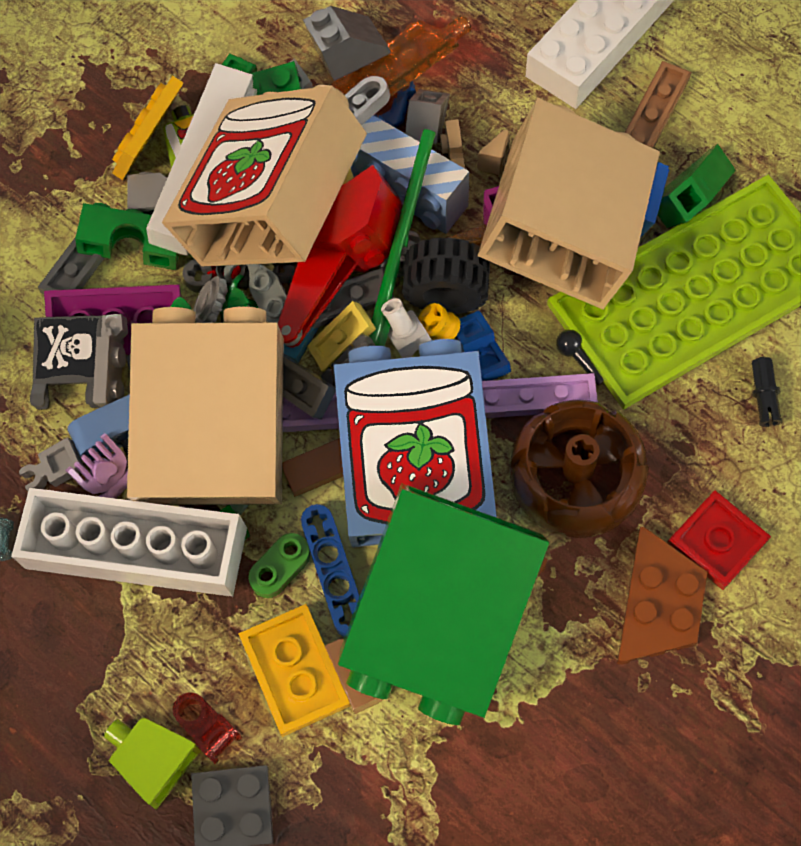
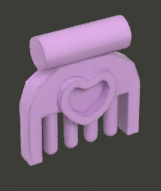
[65,433,128,499]

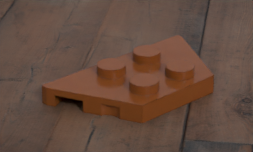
[617,527,707,665]

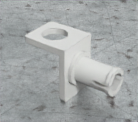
[381,298,432,358]

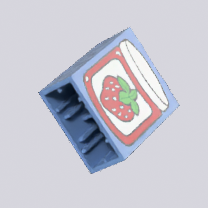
[334,339,497,548]

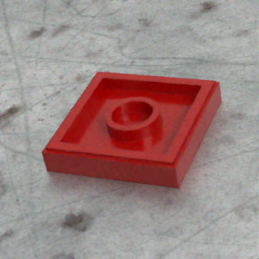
[667,490,771,590]

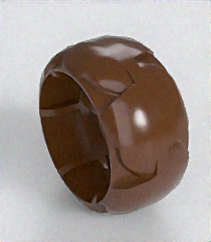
[510,400,649,538]

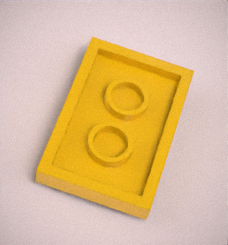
[112,76,183,180]
[238,604,351,737]

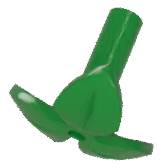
[220,274,259,323]

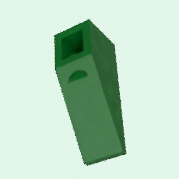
[658,144,736,228]

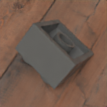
[303,6,391,81]

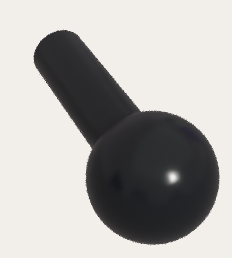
[556,329,604,386]

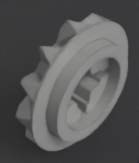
[194,276,228,323]

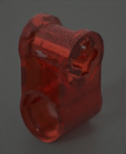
[172,692,243,765]

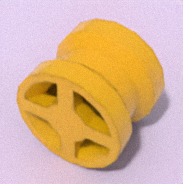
[418,303,460,340]

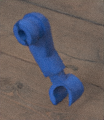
[374,76,416,128]

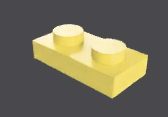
[307,301,376,372]

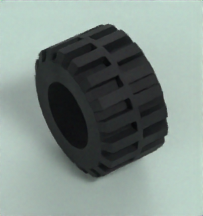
[402,238,490,314]

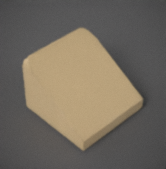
[477,130,510,175]

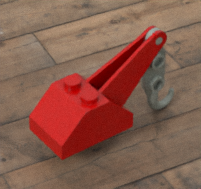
[224,165,403,348]

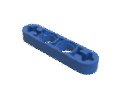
[301,504,360,638]

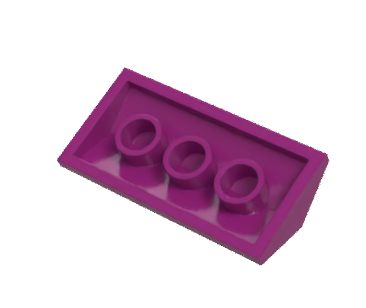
[44,284,182,355]

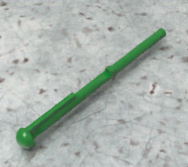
[369,129,436,346]

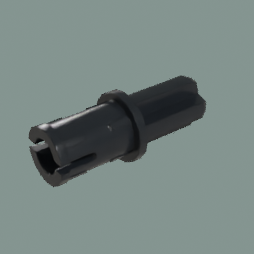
[751,357,783,427]

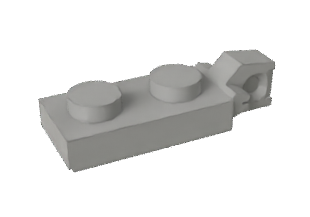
[93,314,128,407]

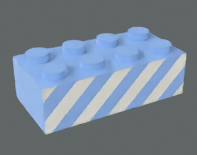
[351,115,469,234]

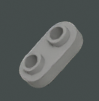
[345,76,391,126]

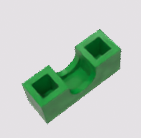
[75,203,179,270]

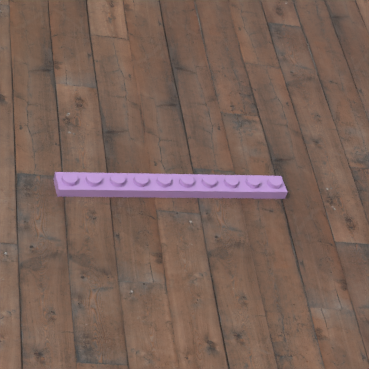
[283,373,598,432]

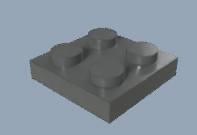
[191,765,274,846]

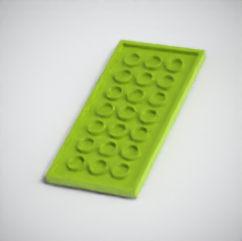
[547,174,801,410]

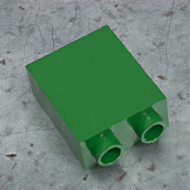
[338,483,550,725]

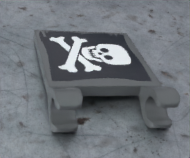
[30,316,102,410]

